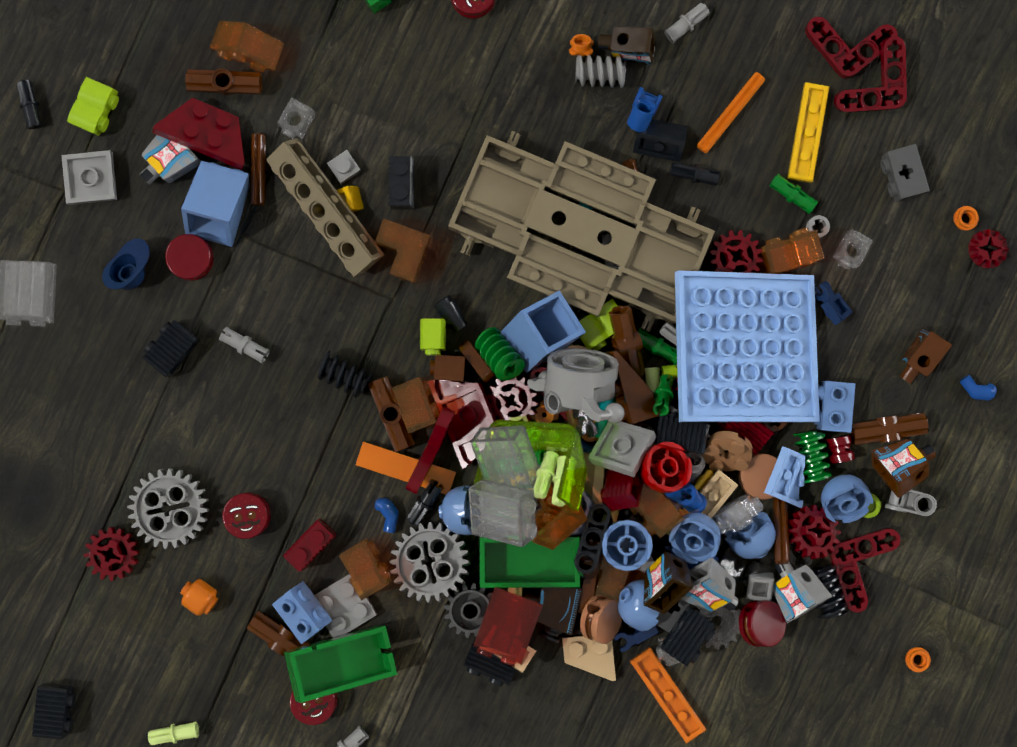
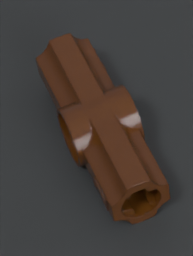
[185,68,263,96]
[609,306,645,378]
[368,376,415,452]
[850,413,929,445]
[247,610,310,656]

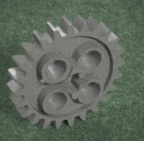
[127,468,209,549]
[390,522,470,603]

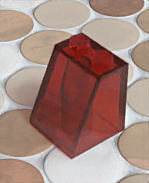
[474,587,543,667]

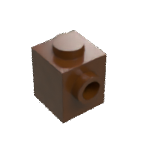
[430,355,466,382]

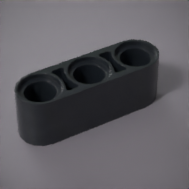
[574,504,613,579]

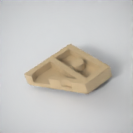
[562,635,616,681]

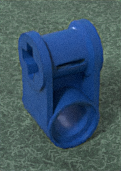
[627,87,663,132]
[663,482,707,513]

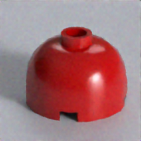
[640,442,692,493]

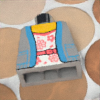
[140,135,201,185]
[682,557,738,612]
[773,562,832,623]

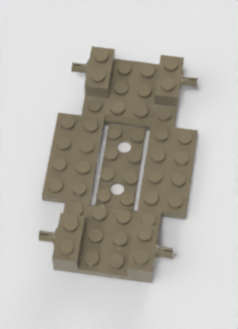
[448,131,715,332]

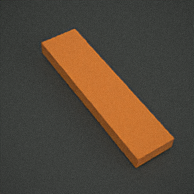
[355,442,456,495]
[630,647,707,744]

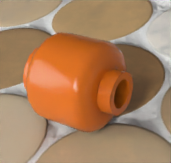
[180,579,218,616]

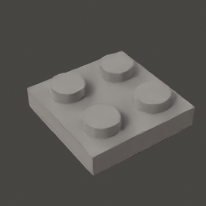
[61,150,117,205]
[588,421,656,477]
[314,572,378,638]

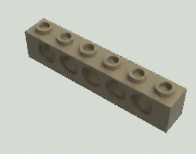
[266,138,384,277]

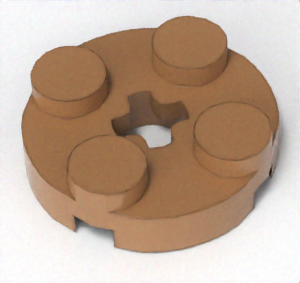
[702,431,752,472]

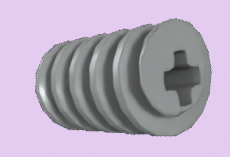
[575,55,626,88]

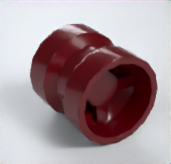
[826,435,855,464]

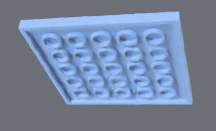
[675,270,820,422]

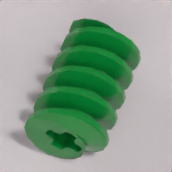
[475,327,525,381]
[793,431,832,483]

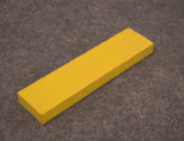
[787,82,829,183]

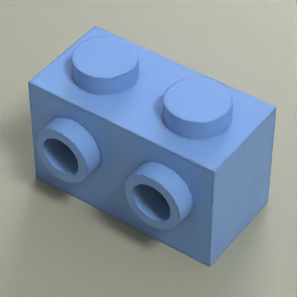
[814,381,856,433]
[272,581,333,644]

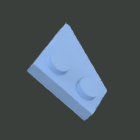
[764,446,805,508]

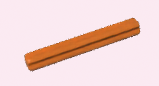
[697,72,765,153]

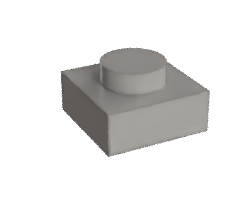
[327,150,361,185]

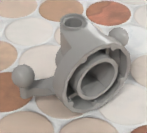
[527,348,625,423]

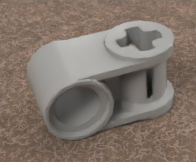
[885,489,937,516]

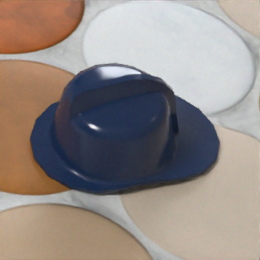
[102,239,150,290]

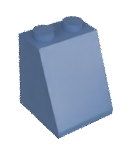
[181,161,250,247]
[501,290,586,373]

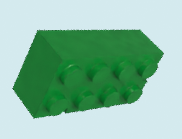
[480,535,580,588]
[284,625,397,703]

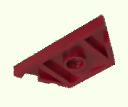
[152,98,244,170]
[427,380,500,469]

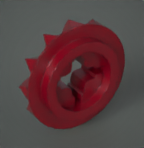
[968,229,1009,268]

